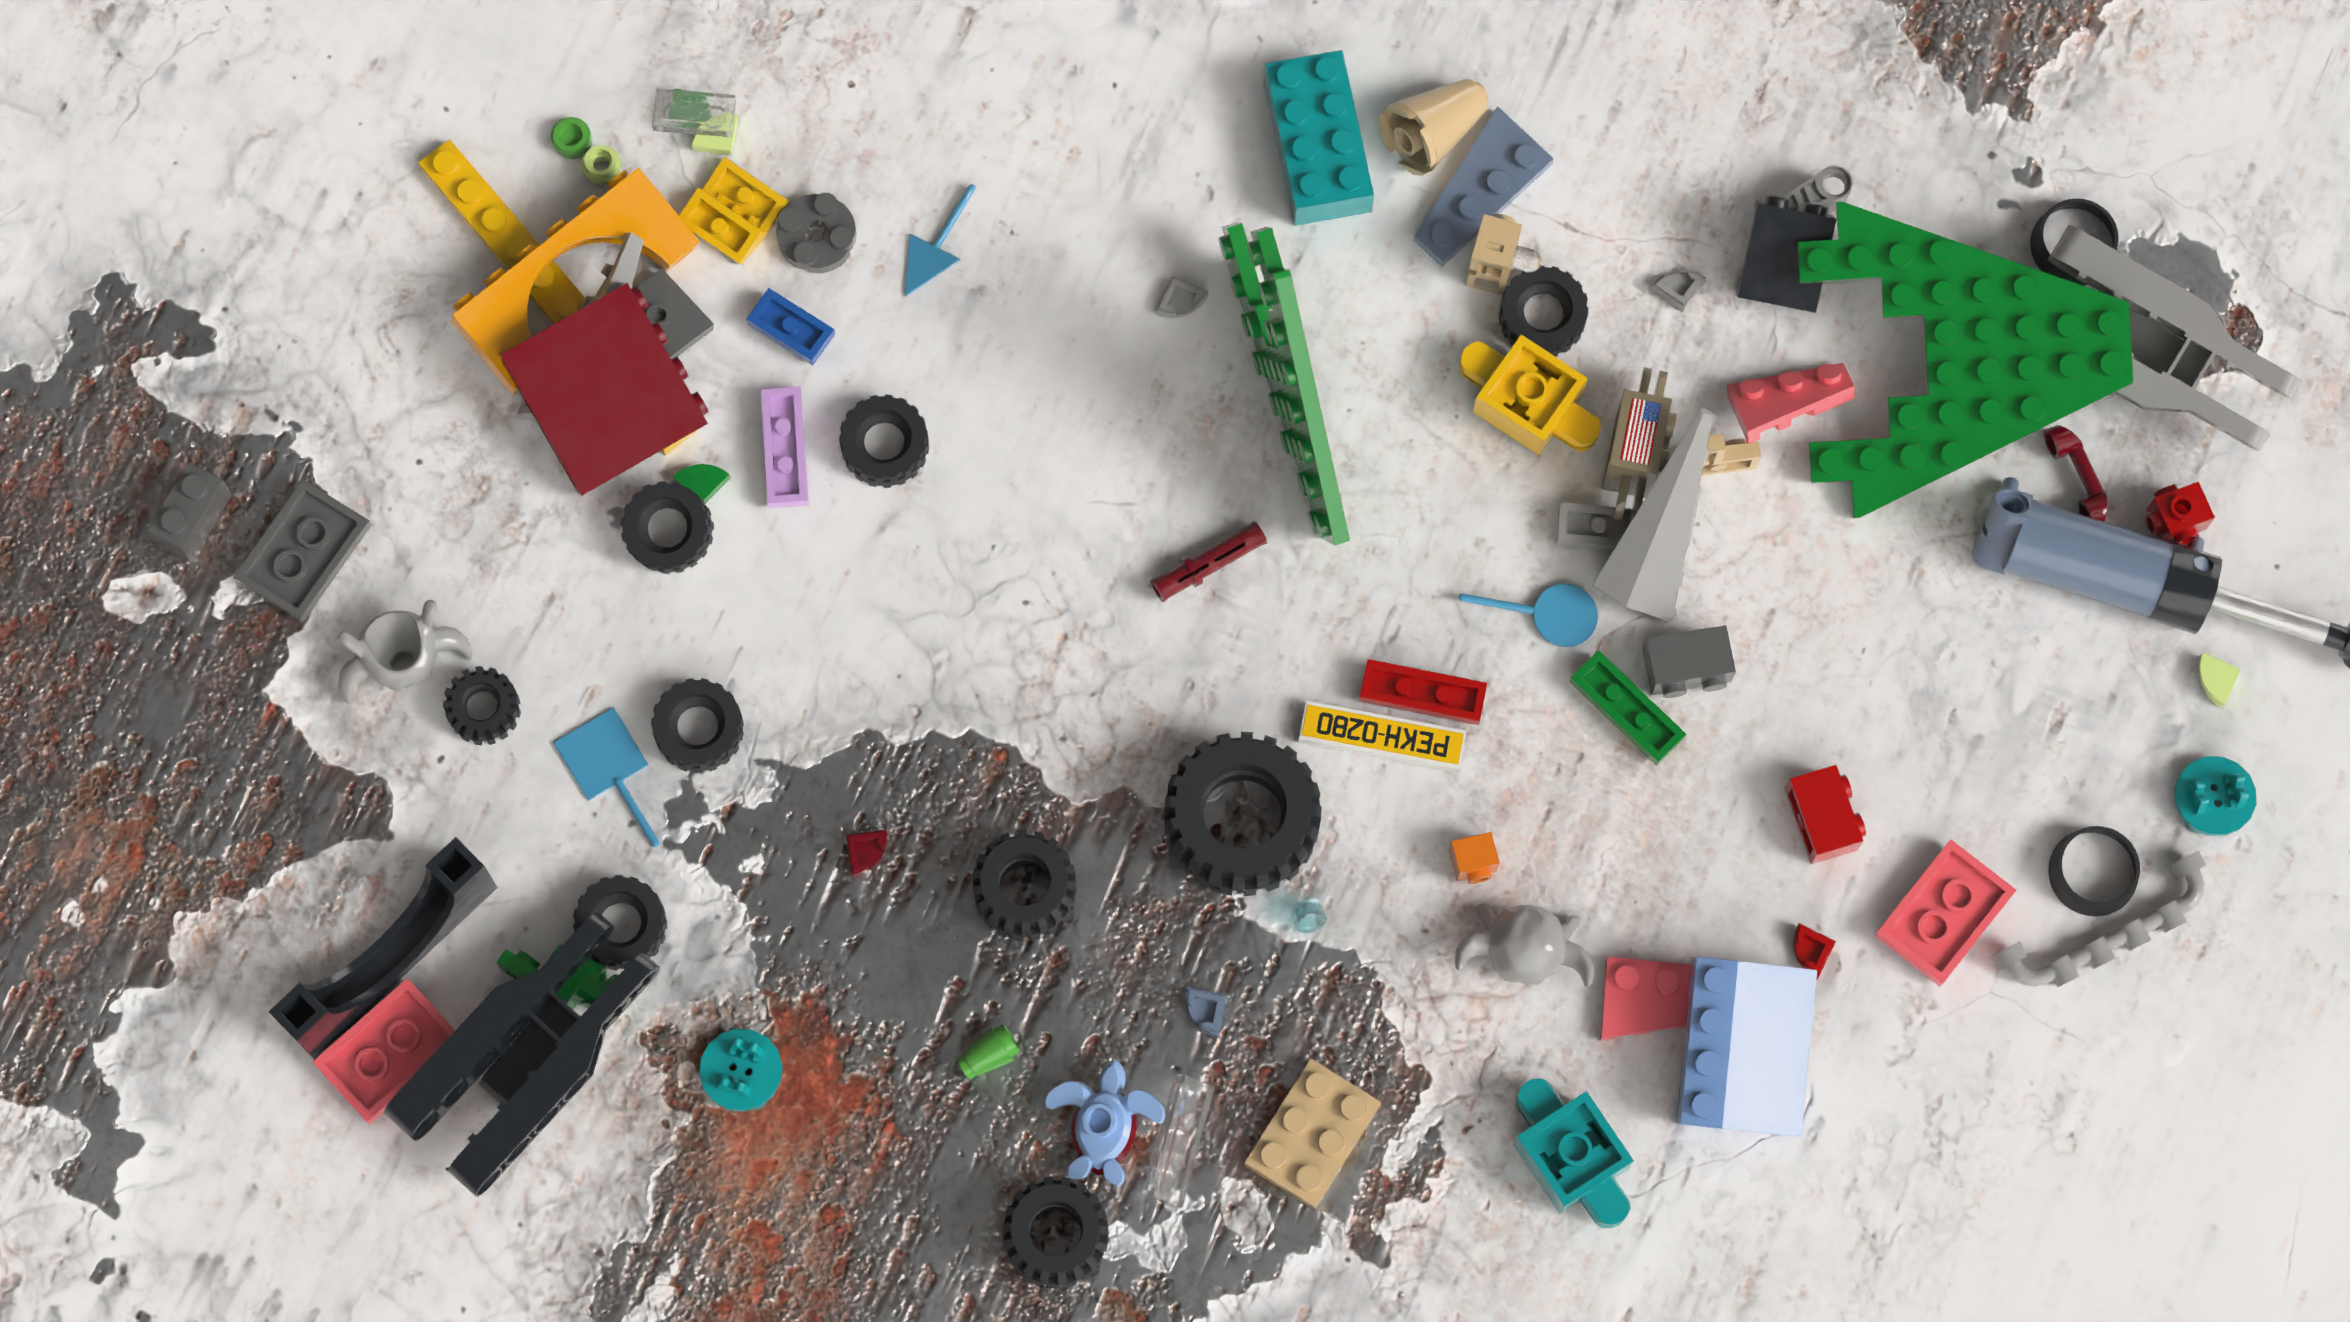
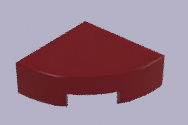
[846,829,888,878]

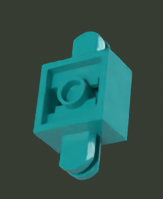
[1513,1078,1634,1228]

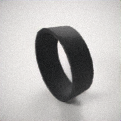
[2030,199,2119,286]
[2048,826,2140,917]

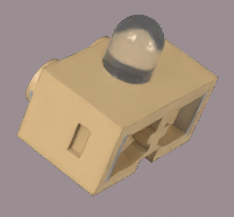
[1466,214,1542,295]

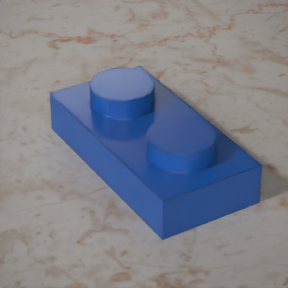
[746,288,835,366]

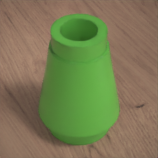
[957,1024,1021,1080]

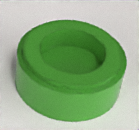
[551,117,592,159]

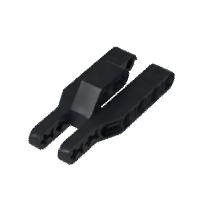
[384,912,660,1197]

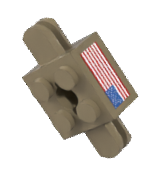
[1602,367,1677,522]

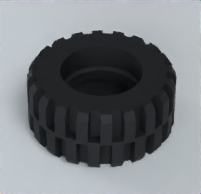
[1164,732,1322,896]

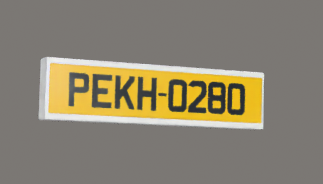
[1298,700,1467,773]

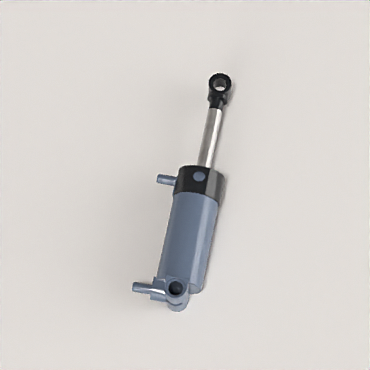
[1971,477,2350,669]

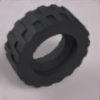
[1499,265,1589,357]
[839,394,929,488]
[620,481,714,574]
[651,678,744,773]
[573,875,667,971]

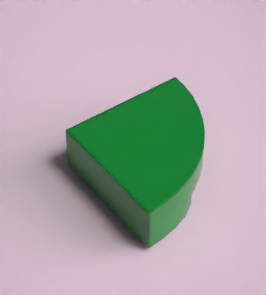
[672,464,731,504]

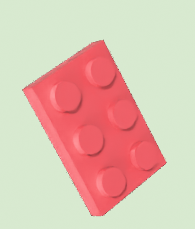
[1874,839,2016,987]
[313,978,455,1125]

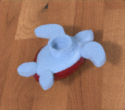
[1045,1060,1165,1186]

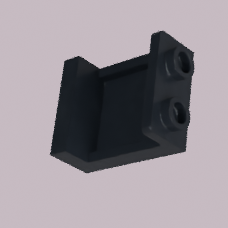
[1735,195,1837,313]

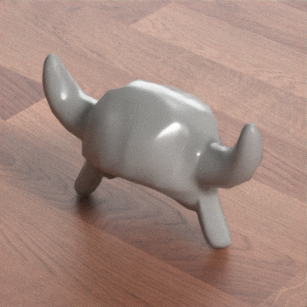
[337,600,473,704]
[1455,903,1595,988]

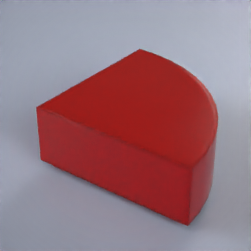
[1793,923,1836,980]

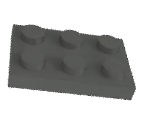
[233,480,372,623]

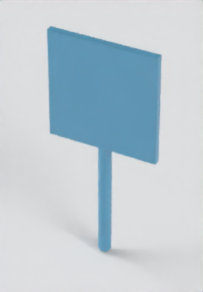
[553,707,659,847]

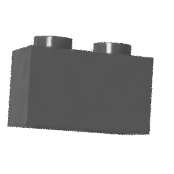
[147,463,232,563]
[1642,625,1736,698]

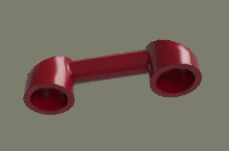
[2044,425,2107,522]

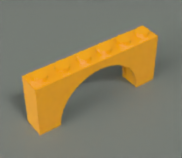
[450,167,700,395]

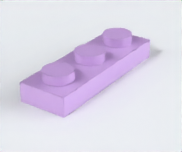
[760,386,809,508]

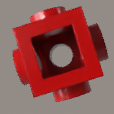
[2145,481,2215,545]

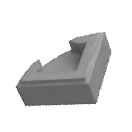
[1650,271,1707,312]
[1156,276,1208,318]

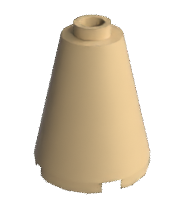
[1378,79,1488,176]

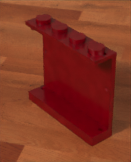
[497,283,709,496]

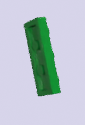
[1569,650,1687,766]

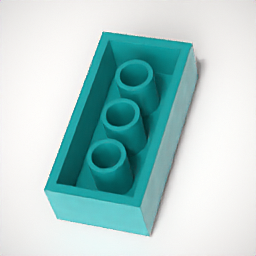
[1264,50,1374,226]

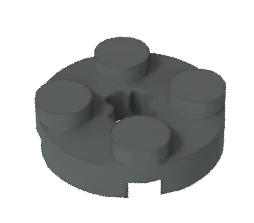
[776,192,857,274]

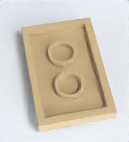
[1244,1059,1382,1210]

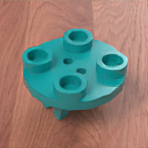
[2174,756,2257,837]
[699,1029,783,1112]

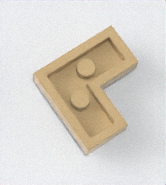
[1702,432,1761,476]

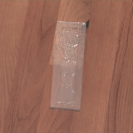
[1142,1074,1214,1208]

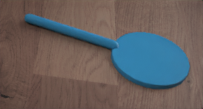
[1458,584,1598,647]

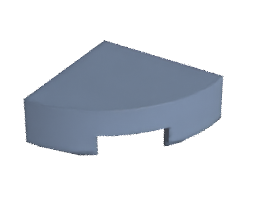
[1186,987,1227,1038]

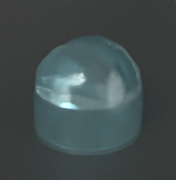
[1292,897,1327,933]

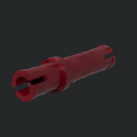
[1150,522,1267,602]

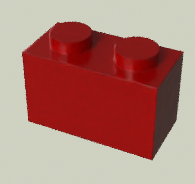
[1784,765,1866,864]

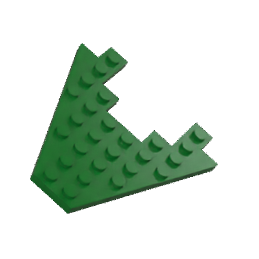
[1798,202,2133,519]
[1218,222,1350,546]

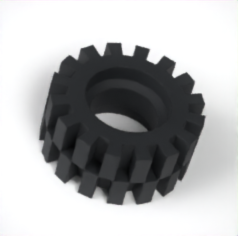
[443,666,521,745]

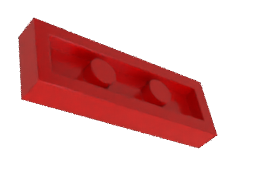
[1359,659,1487,725]

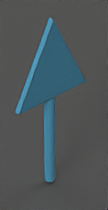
[905,184,976,297]

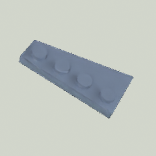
[1414,106,1554,267]

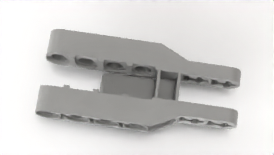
[2048,225,2302,451]

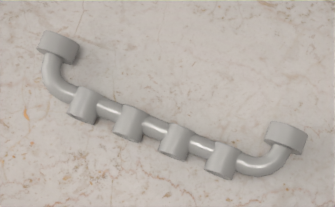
[1991,851,2206,988]

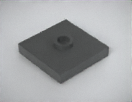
[637,268,714,359]

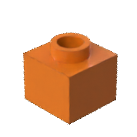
[1449,832,1500,884]

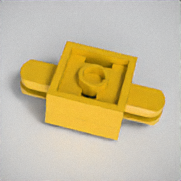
[1460,335,1601,456]

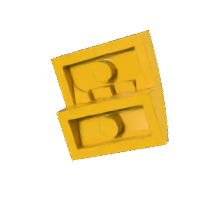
[679,157,791,265]

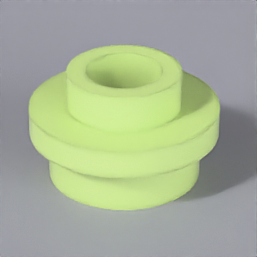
[581,145,621,184]

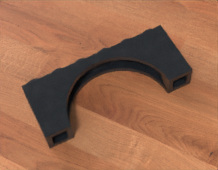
[268,837,498,1060]

